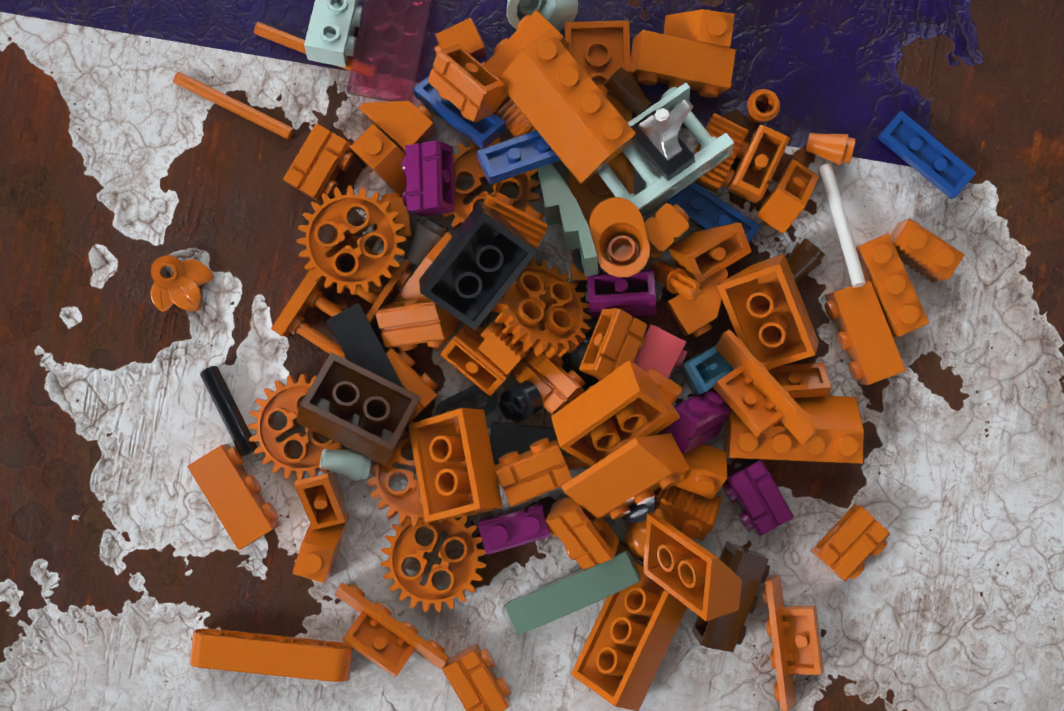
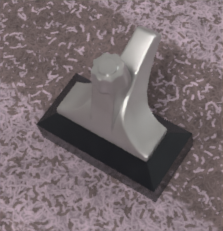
[631,100,695,181]

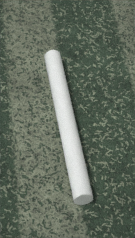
[819,164,866,288]

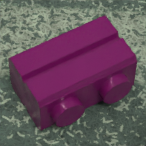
[402,141,455,216]
[588,270,656,319]
[658,390,732,454]
[722,459,794,536]
[478,502,551,555]

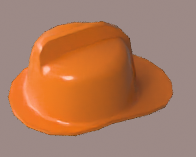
[589,197,650,278]

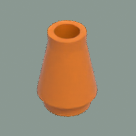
[747,89,780,124]
[805,133,856,166]

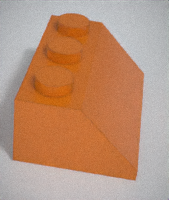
[717,254,819,370]
[551,360,680,466]
[408,408,502,523]
[561,433,690,520]
[643,512,742,621]

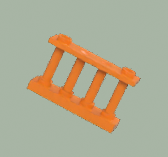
[271,224,413,360]

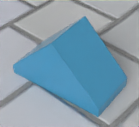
[679,345,734,394]

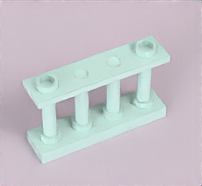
[597,82,734,217]

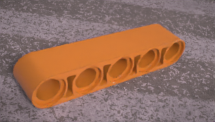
[190,628,353,682]

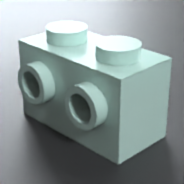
[304,0,364,68]

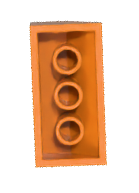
[498,28,636,185]
[723,396,864,464]
[571,559,687,711]

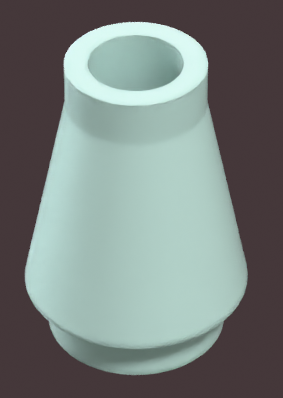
[320,449,371,482]

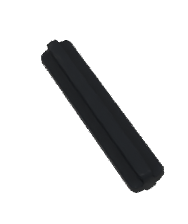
[200,366,257,456]

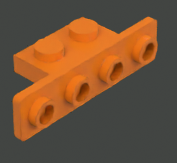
[713,330,819,445]
[762,575,824,711]
[335,582,449,678]

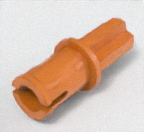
[651,261,703,301]

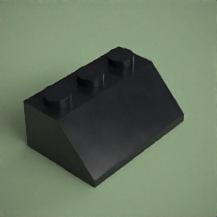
[419,201,538,330]

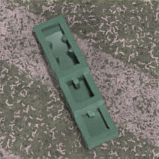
[536,164,598,276]
[504,550,641,635]

